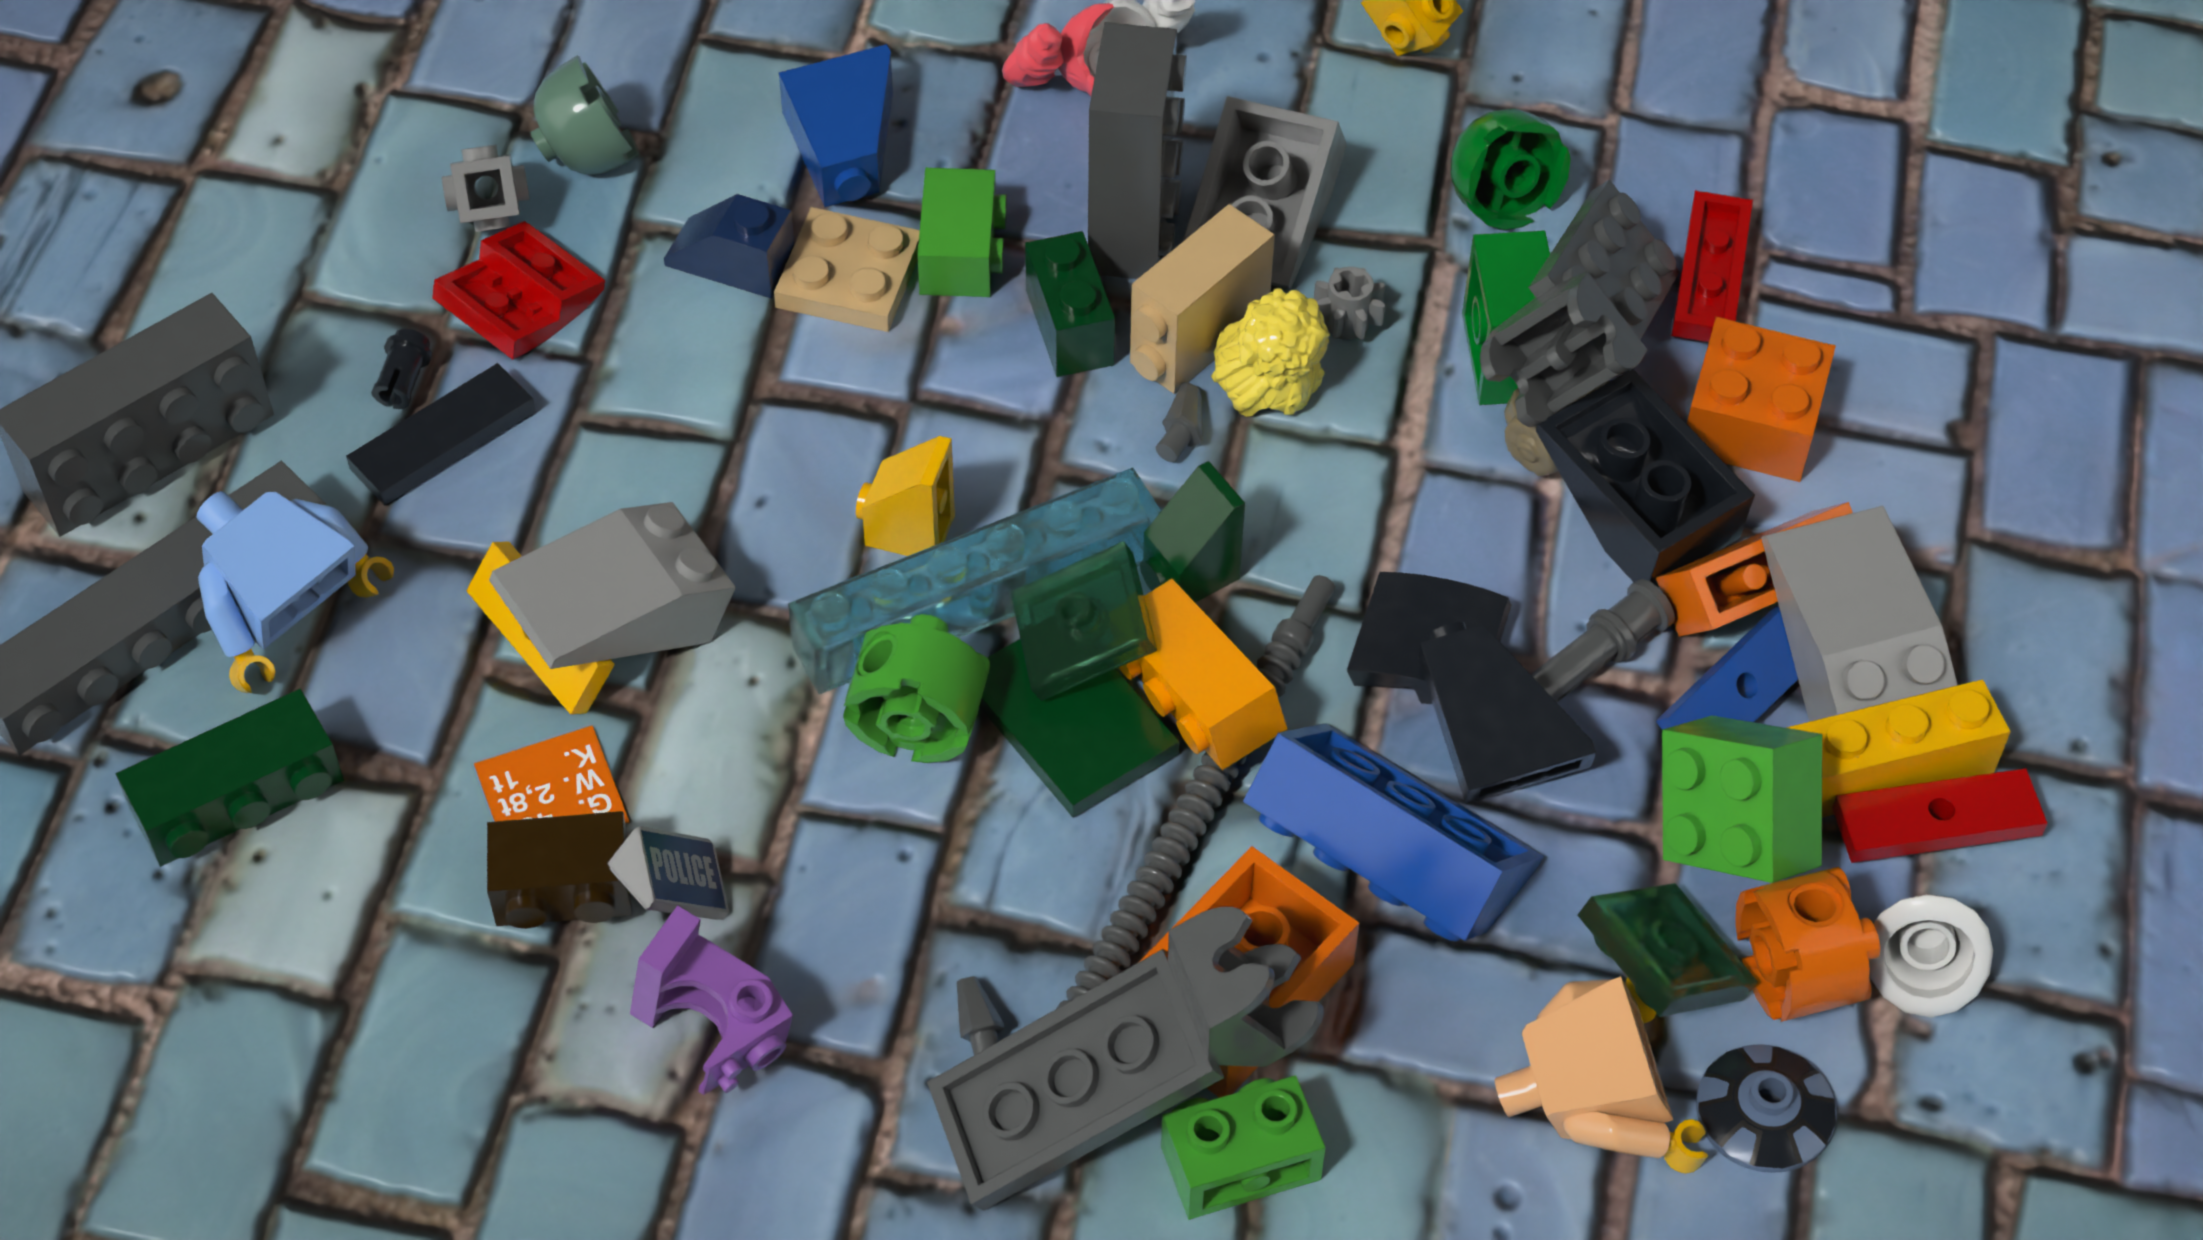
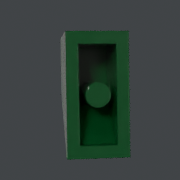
[1140,460,1245,603]

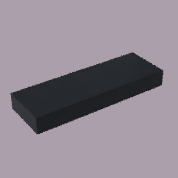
[346,363,536,506]

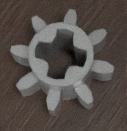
[1314,267,1385,340]

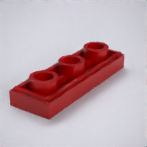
[1832,768,2048,863]

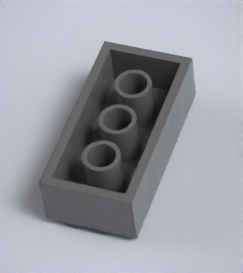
[1088,22,1187,279]
[0,292,274,537]

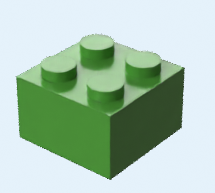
[1662,715,1822,883]

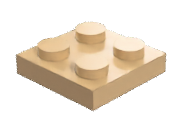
[774,207,920,332]

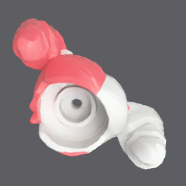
[1002,0,1196,96]

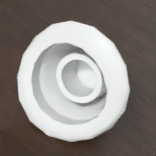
[1869,894,1993,1018]

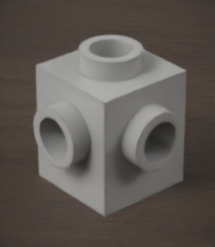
[442,145,530,232]

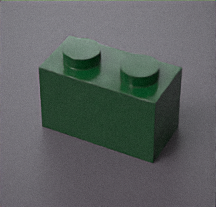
[1025,231,1115,378]

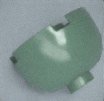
[530,55,640,175]

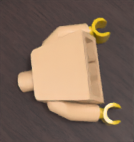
[1494,969,1708,1174]

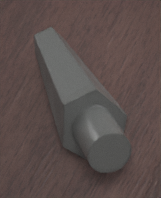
[1156,382,1203,462]
[956,976,1005,1055]

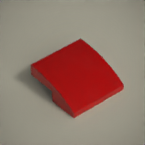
[432,221,606,360]

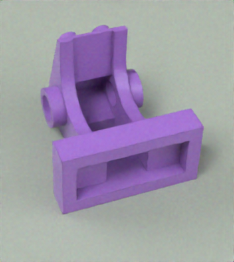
[630,905,793,1095]

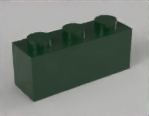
[115,688,344,867]

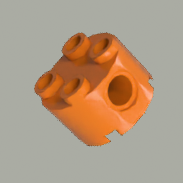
[1735,867,1880,1022]

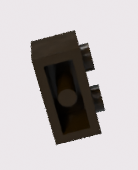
[487,811,632,929]

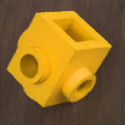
[1361,0,1463,56]

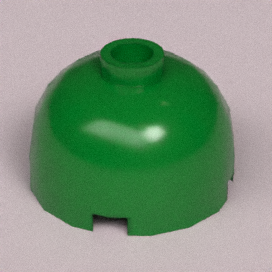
[1450,108,1571,230]

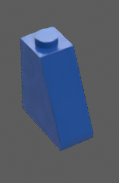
[779,44,893,207]

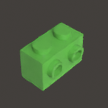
[1161,1075,1326,1220]

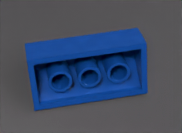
[1243,723,1544,941]

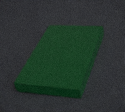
[979,612,1179,818]

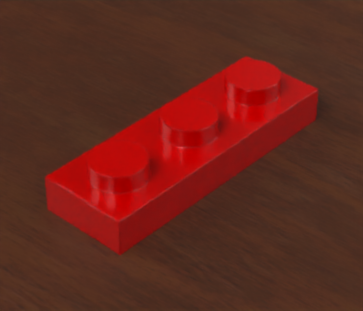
[1671,190,1753,342]

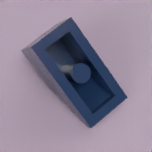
[664,194,795,299]

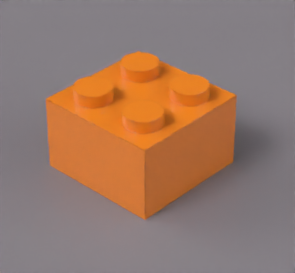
[1687,317,1836,482]

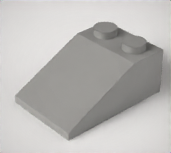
[1183,96,1347,290]
[489,502,736,669]
[1761,506,1958,722]

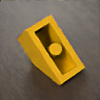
[855,436,955,563]

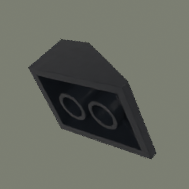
[1536,369,1755,588]

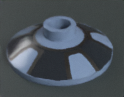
[1696,1044,1837,1173]

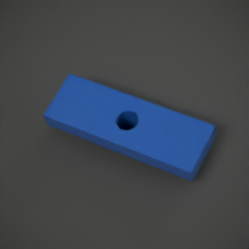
[1656,606,1798,729]

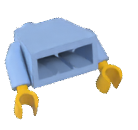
[196,491,394,693]

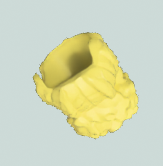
[1211,288,1330,417]

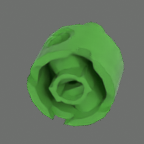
[843,614,990,763]

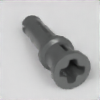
[1531,579,1675,702]

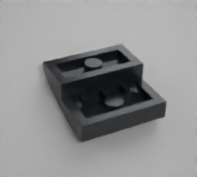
[1347,572,1512,704]

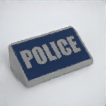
[607,826,729,920]

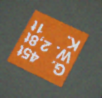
[474,725,630,823]

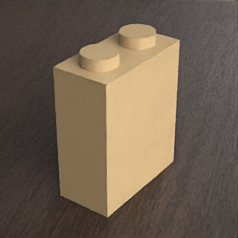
[1130,204,1275,394]

